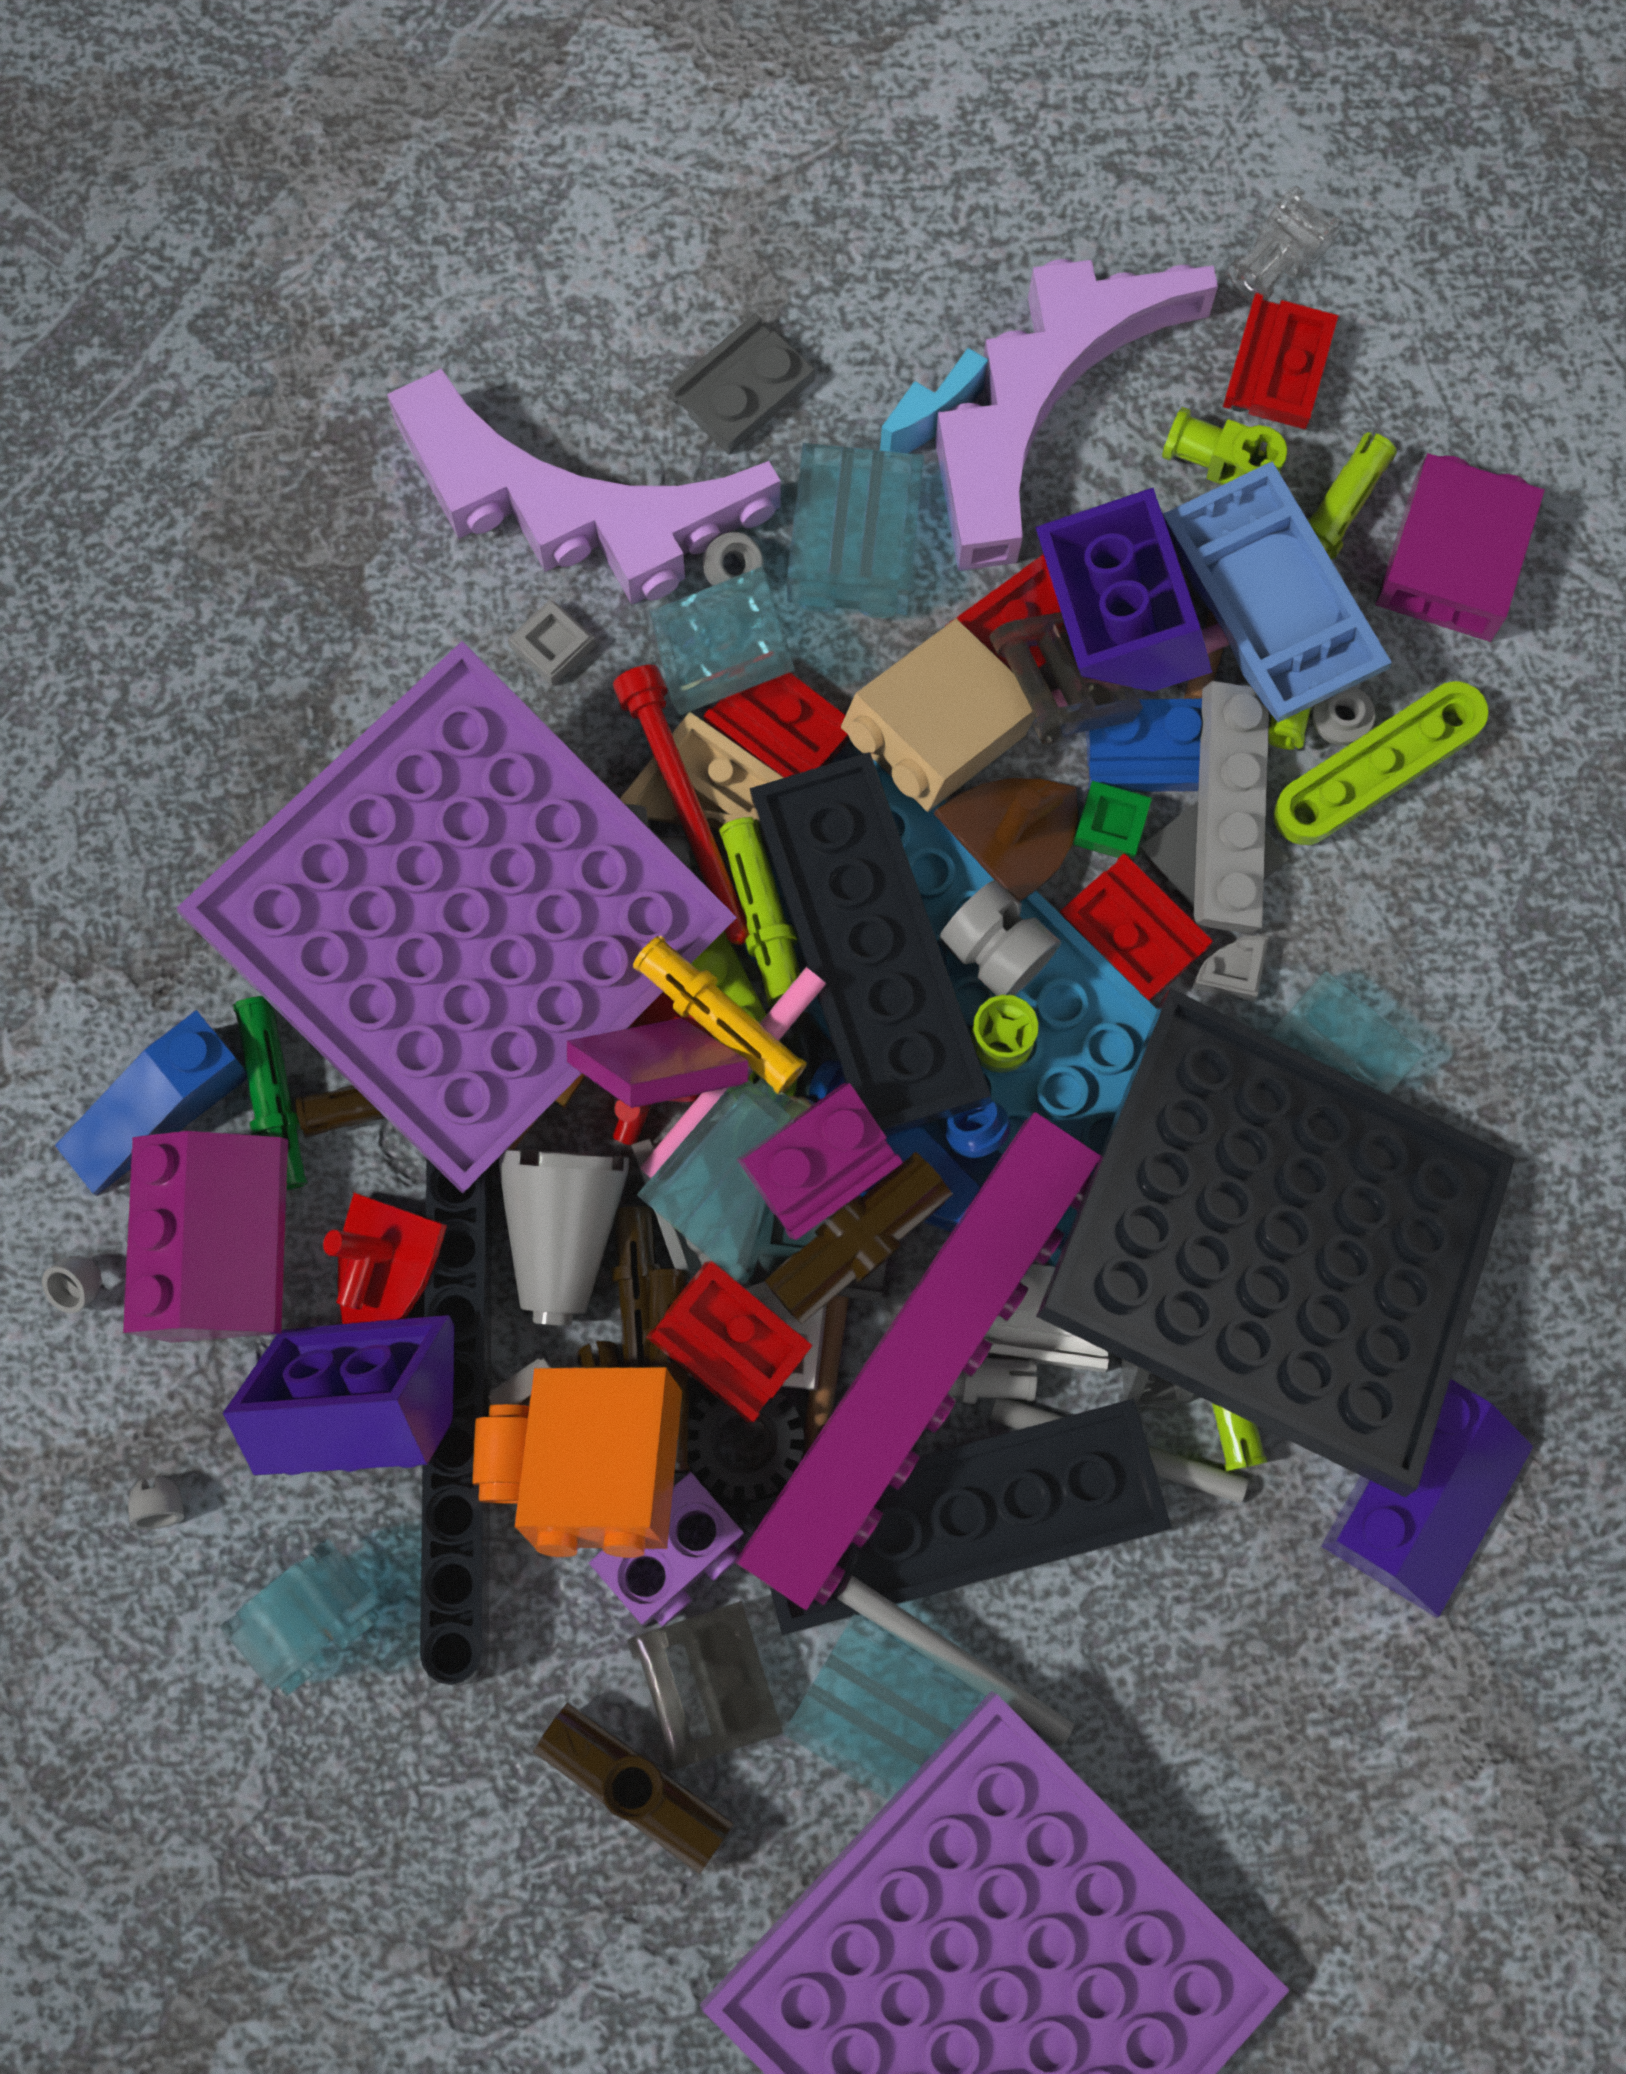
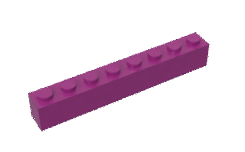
[734,1112,1101,1610]

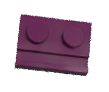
[737,1083,903,1240]

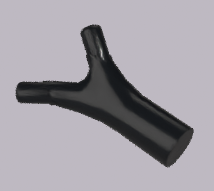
[765,1008,823,1099]

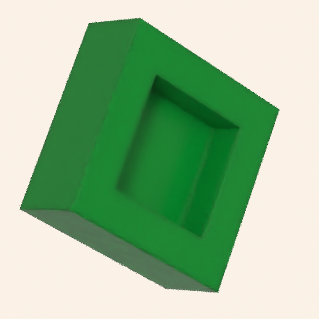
[1073,781,1152,861]

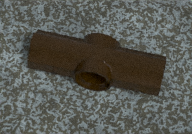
[764,1152,953,1326]
[533,1702,735,1875]

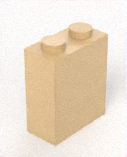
[841,619,1044,812]

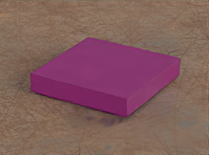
[567,1018,748,1108]

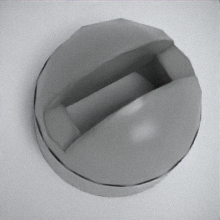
[42,1255,102,1313]
[128,1476,184,1530]

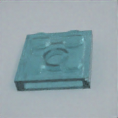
[650,566,795,715]

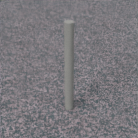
[989,1398,1248,1504]
[836,1575,1074,1746]

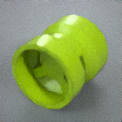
[970,995,1039,1073]

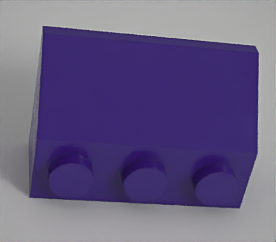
[1036,487,1212,692]
[222,1315,454,1475]
[1321,1378,1533,1618]

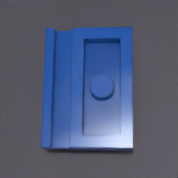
[1085,699,1202,792]

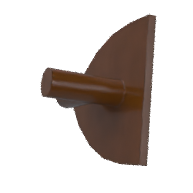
[934,778,1078,902]

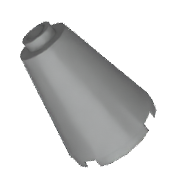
[498,1149,629,1325]

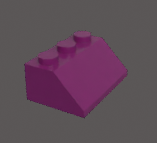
[123,1131,288,1343]

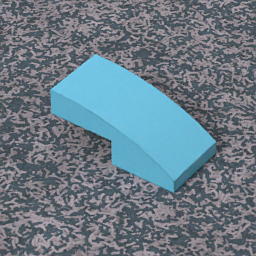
[880,348,988,460]

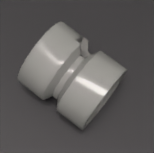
[939,880,1061,996]

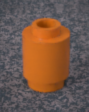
[472,1404,529,1504]

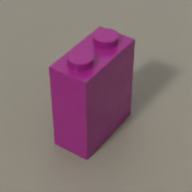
[1375,453,1545,642]

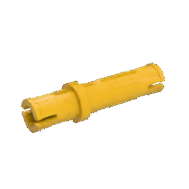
[633,936,807,1095]

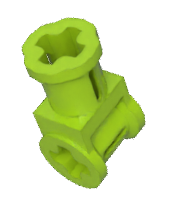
[1162,406,1288,485]

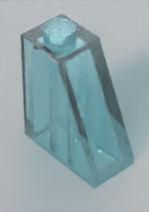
[637,1078,793,1284]

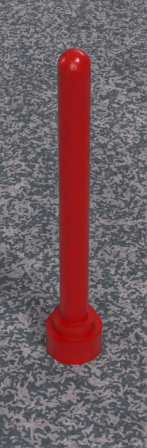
[612,664,749,945]

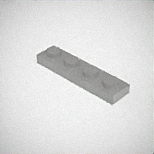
[1194,681,1269,934]

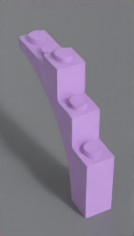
[935,259,1218,571]
[387,369,781,605]

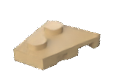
[620,712,783,832]

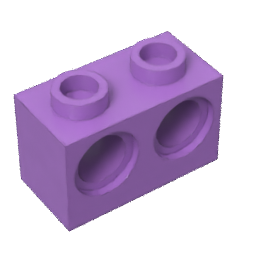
[589,1472,745,1628]

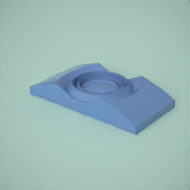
[1163,461,1392,722]

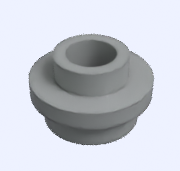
[703,532,764,595]
[1312,687,1375,746]

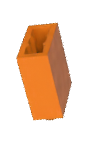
[515,1367,682,1558]

